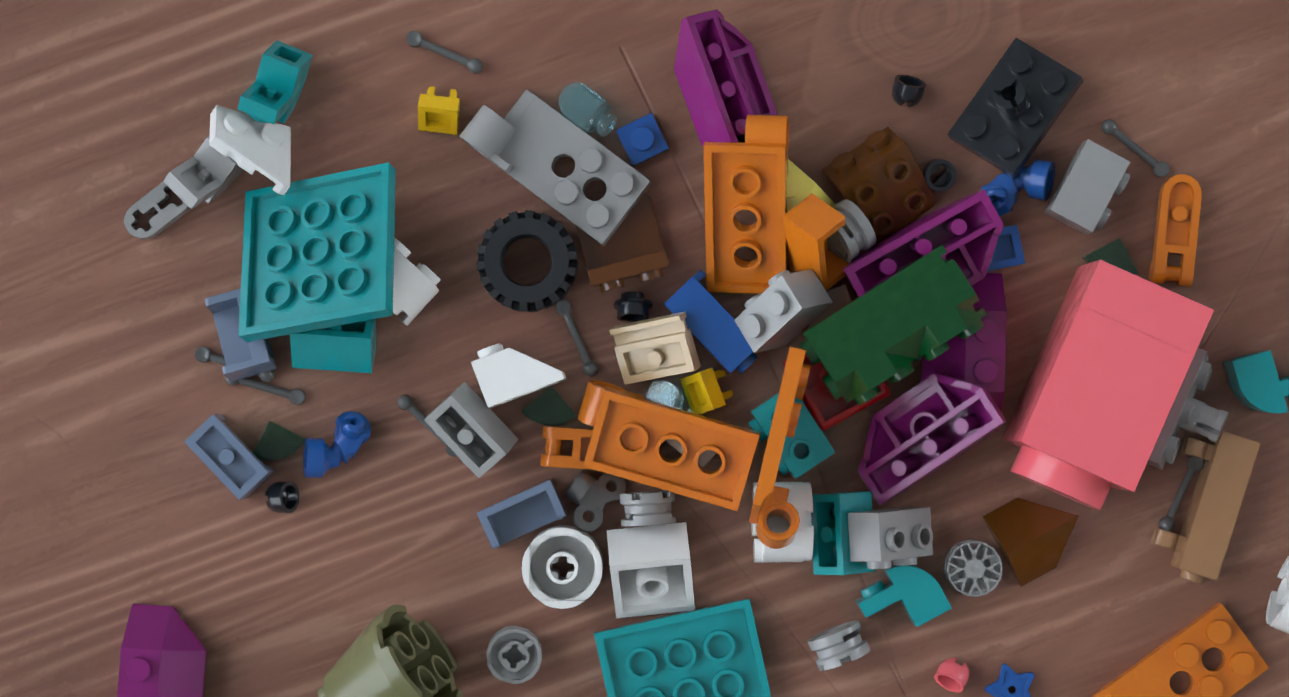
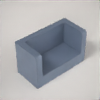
[204,288,277,382]
[184,414,275,500]
[477,478,568,549]

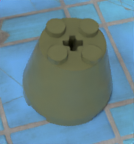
[317,604,463,697]

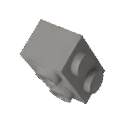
[1044,139,1130,235]
[734,269,833,353]
[424,381,519,478]
[848,507,933,569]

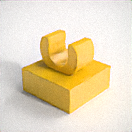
[418,86,460,135]
[680,367,733,415]

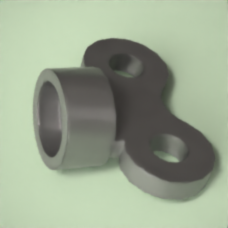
[564,469,626,532]

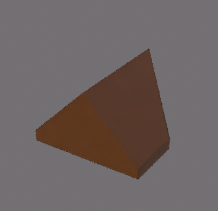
[982,498,1078,587]

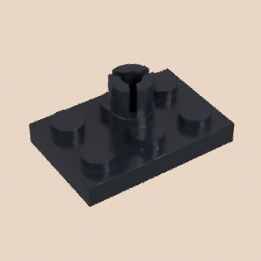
[948,38,1083,179]

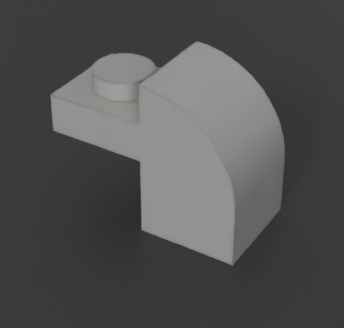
[163,135,244,210]

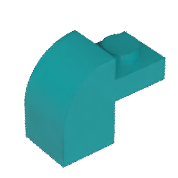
[237,40,313,124]
[1223,350,1289,413]
[855,564,952,627]

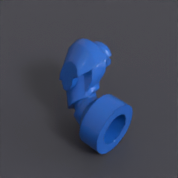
[981,159,1055,216]
[303,411,371,478]

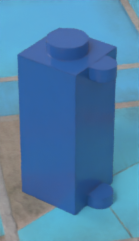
[664,269,758,374]

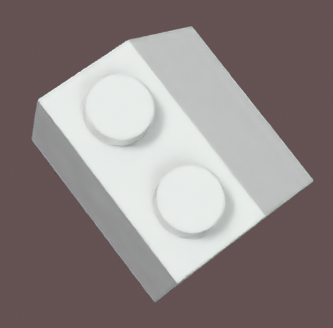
[471,343,567,408]
[607,522,695,619]

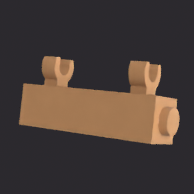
[1150,431,1261,585]

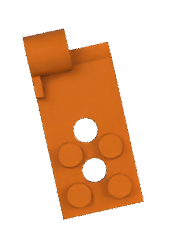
[703,115,789,294]
[749,347,811,549]
[577,380,760,512]
[1091,602,1269,697]

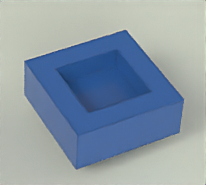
[616,113,669,167]
[987,224,1025,272]

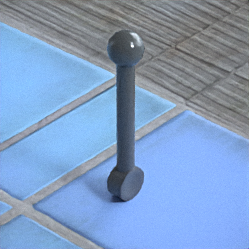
[406,31,483,74]
[1101,119,1170,177]
[556,299,598,377]
[195,346,275,382]
[225,377,306,405]
[397,395,457,457]
[1159,456,1204,531]

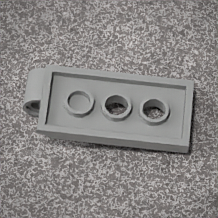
[459,89,652,246]

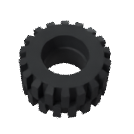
[476,210,578,312]

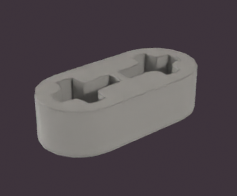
[124,182,190,240]

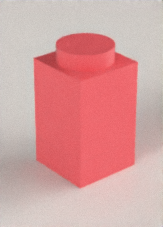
[1002,259,1214,511]

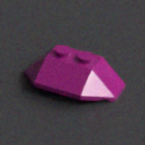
[674,9,778,145]
[843,189,1004,297]
[921,273,1007,432]
[858,372,1006,505]
[117,603,207,697]

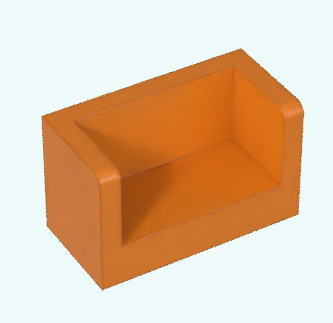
[783,194,848,291]

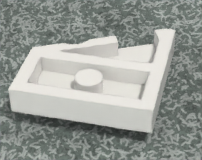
[209,105,291,195]

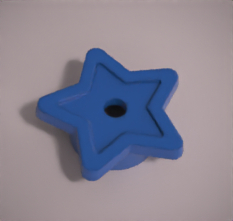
[984,663,1034,697]

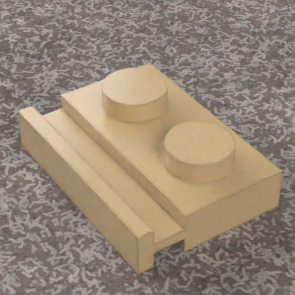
[609,312,701,385]

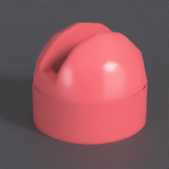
[934,657,969,693]

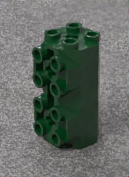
[800,245,987,405]

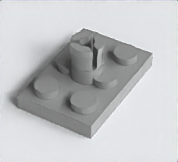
[1147,348,1229,470]

